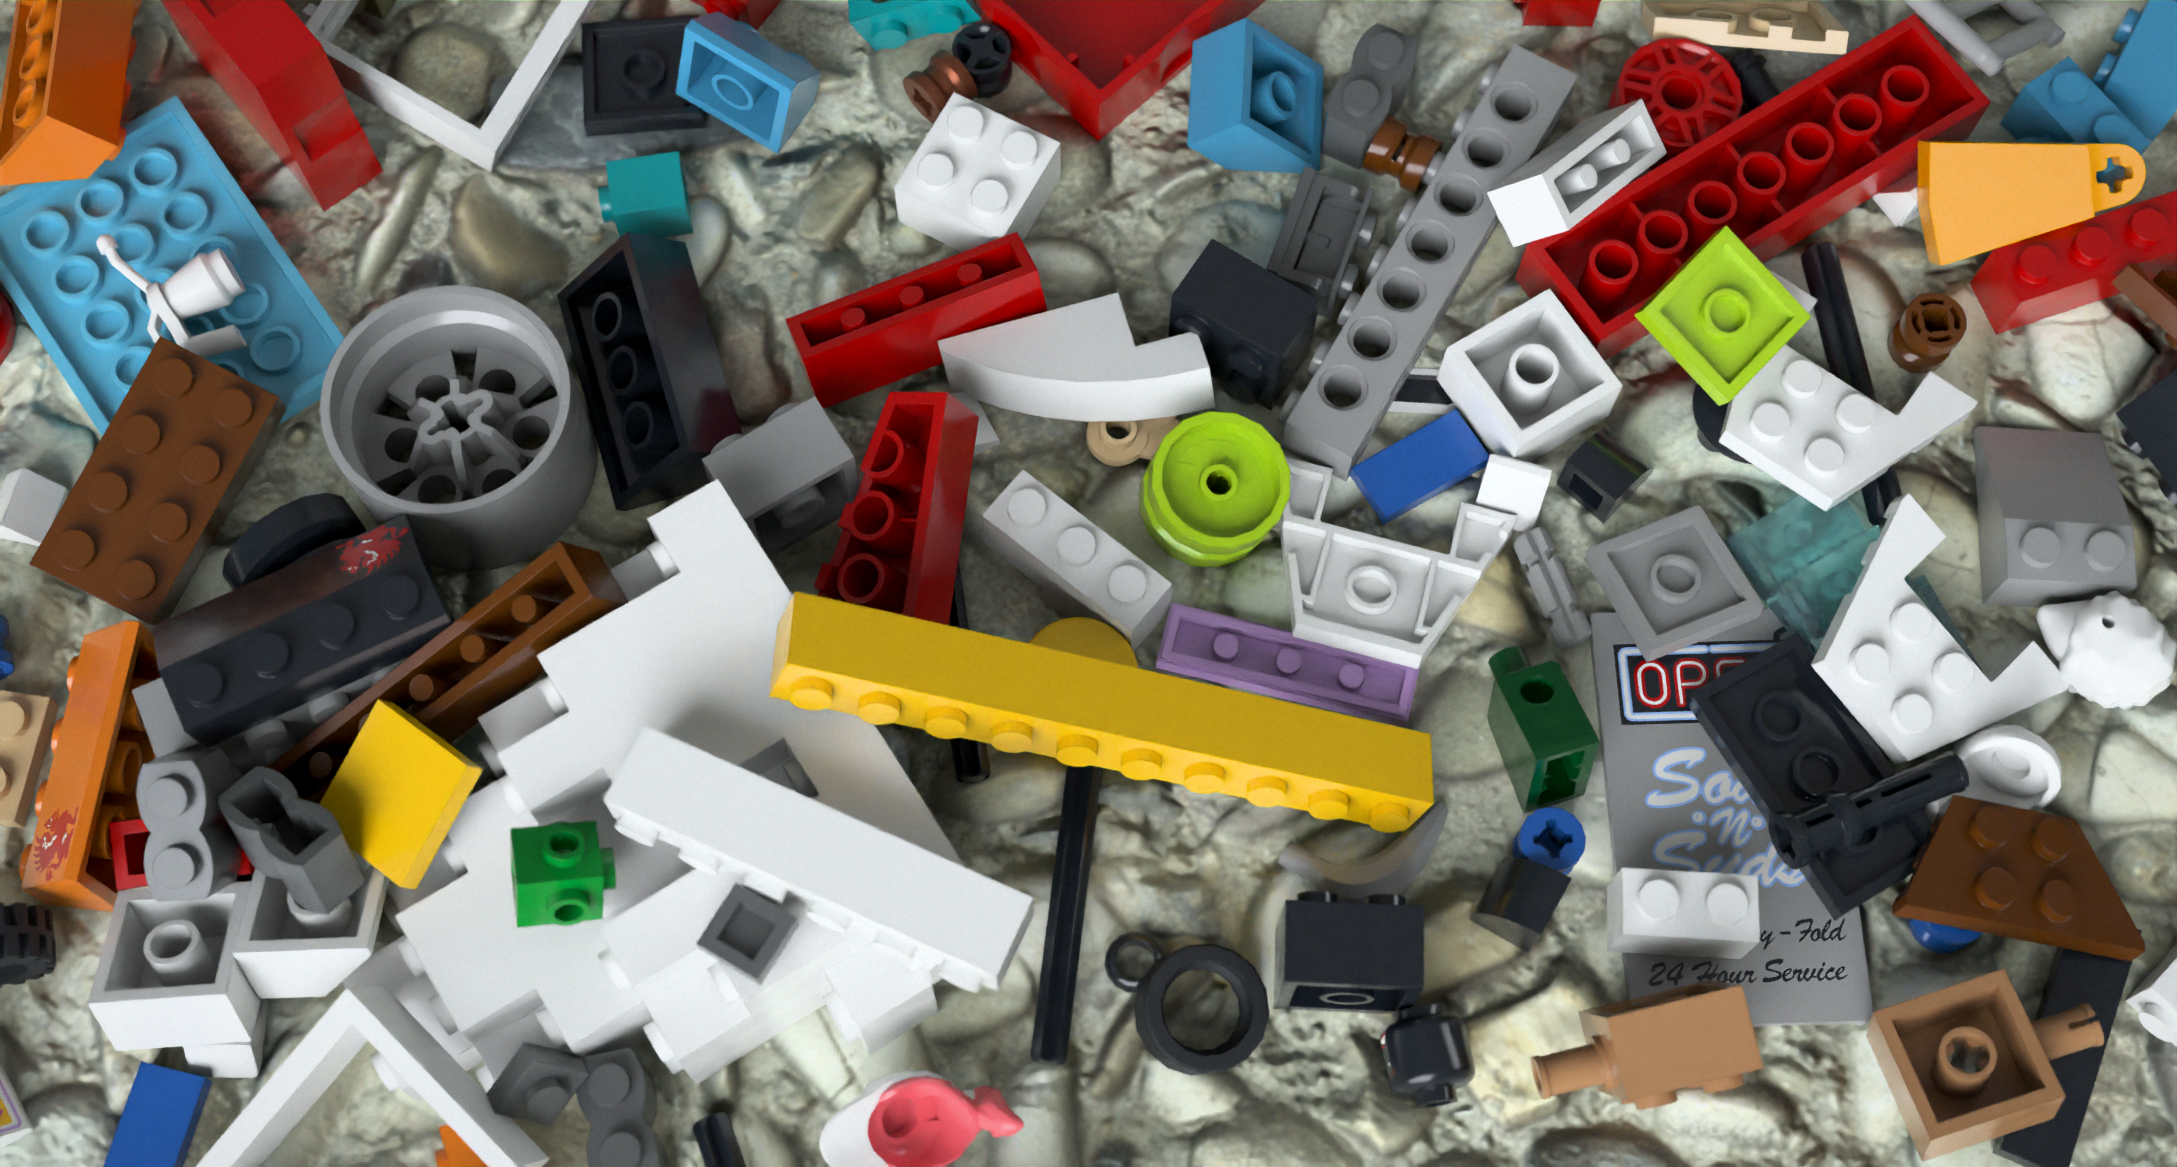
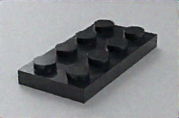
[1685,632,1932,921]

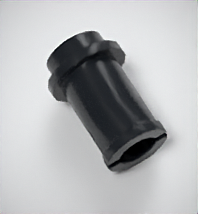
[1728,49,1782,111]

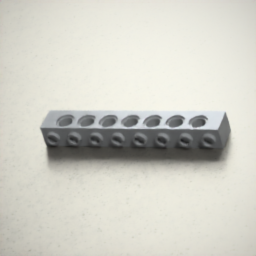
[1278,44,1579,482]

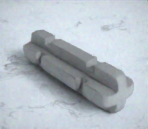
[1514,527,1592,649]

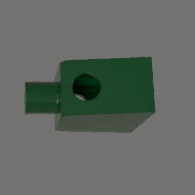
[1487,646,1599,814]

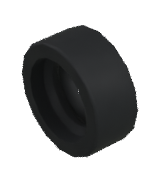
[1134,943,1269,1076]

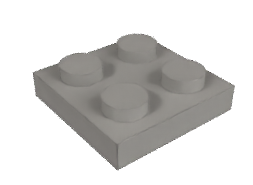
[1585,504,1764,662]

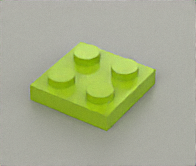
[1634,225,1812,406]

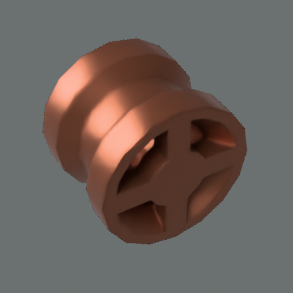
[903,49,978,124]

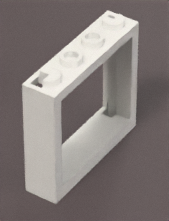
[301,0,598,172]
[196,984,549,1167]

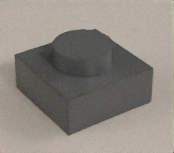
[696,883,799,986]
[486,1042,589,1125]

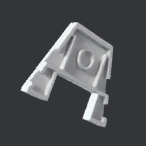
[1719,270,1978,512]
[1279,457,1517,669]
[1811,493,2071,765]

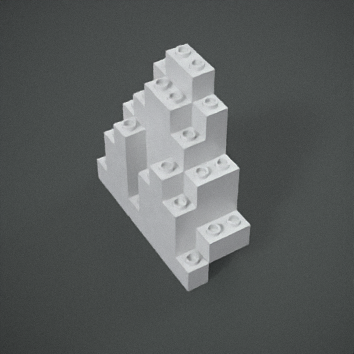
[342,479,965,1101]

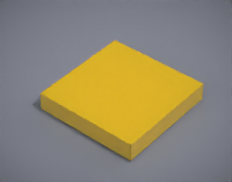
[319,699,483,889]

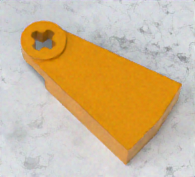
[1917,141,2146,266]

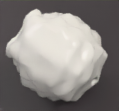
[2036,590,2177,709]

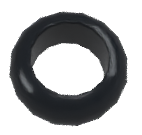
[1104,932,1165,993]

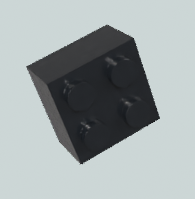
[1168,238,1320,411]
[1274,891,1424,1014]

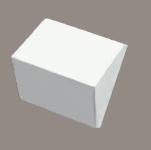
[0,467,69,546]

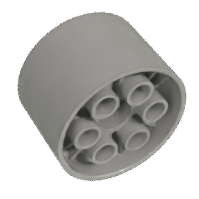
[320,285,597,571]

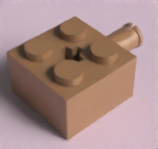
[1866,969,2104,1162]
[1531,980,1764,1110]

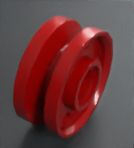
[1606,38,1743,170]

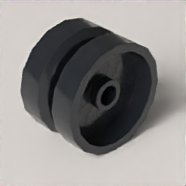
[222,493,367,590]

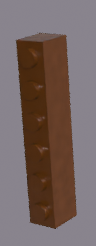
[267,541,629,804]

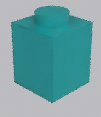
[598,151,693,238]

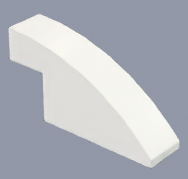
[937,292,1215,422]

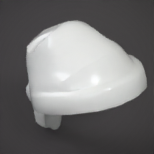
[1923,723,2062,824]

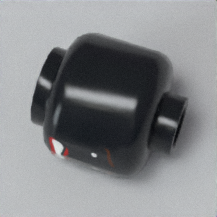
[1380,1004,1475,1109]

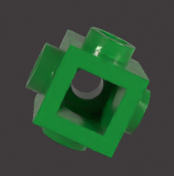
[510,820,616,928]

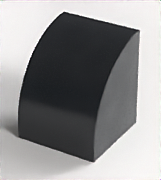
[1556,428,1653,524]
[1469,858,1572,953]

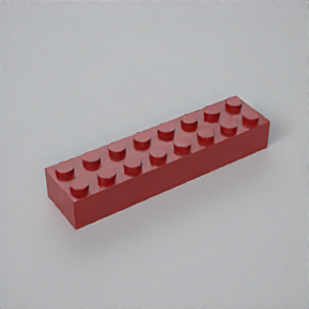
[1515,13,1991,361]

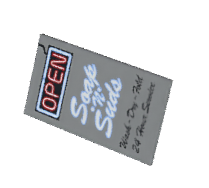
[1587,605,1873,1027]

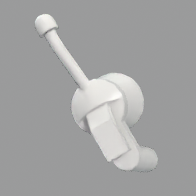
[96,234,247,358]

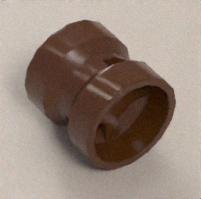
[1362,115,1444,195]
[1887,292,1967,374]

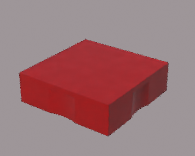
[161,0,383,212]
[972,0,1266,141]

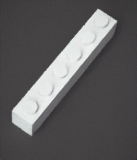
[603,724,1034,992]

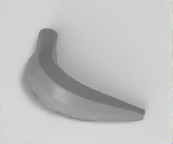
[1278,802,1448,903]

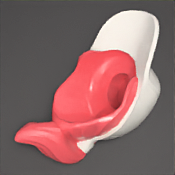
[820,1070,1024,1167]

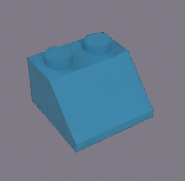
[676,11,821,154]
[1187,17,1324,174]

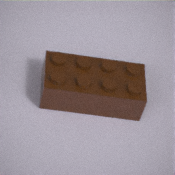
[29,336,287,626]

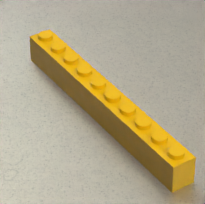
[769,591,1434,833]

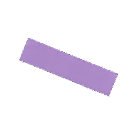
[1156,602,1420,728]

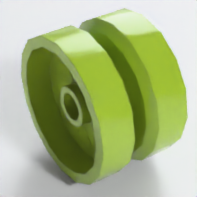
[1139,411,1290,568]

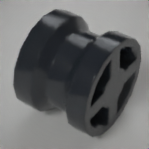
[952,22,1012,98]

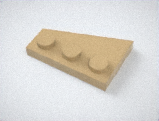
[1641,0,1849,55]

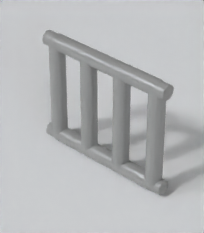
[1903,0,2066,77]

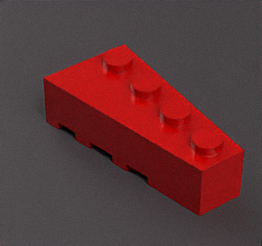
[813,392,979,625]

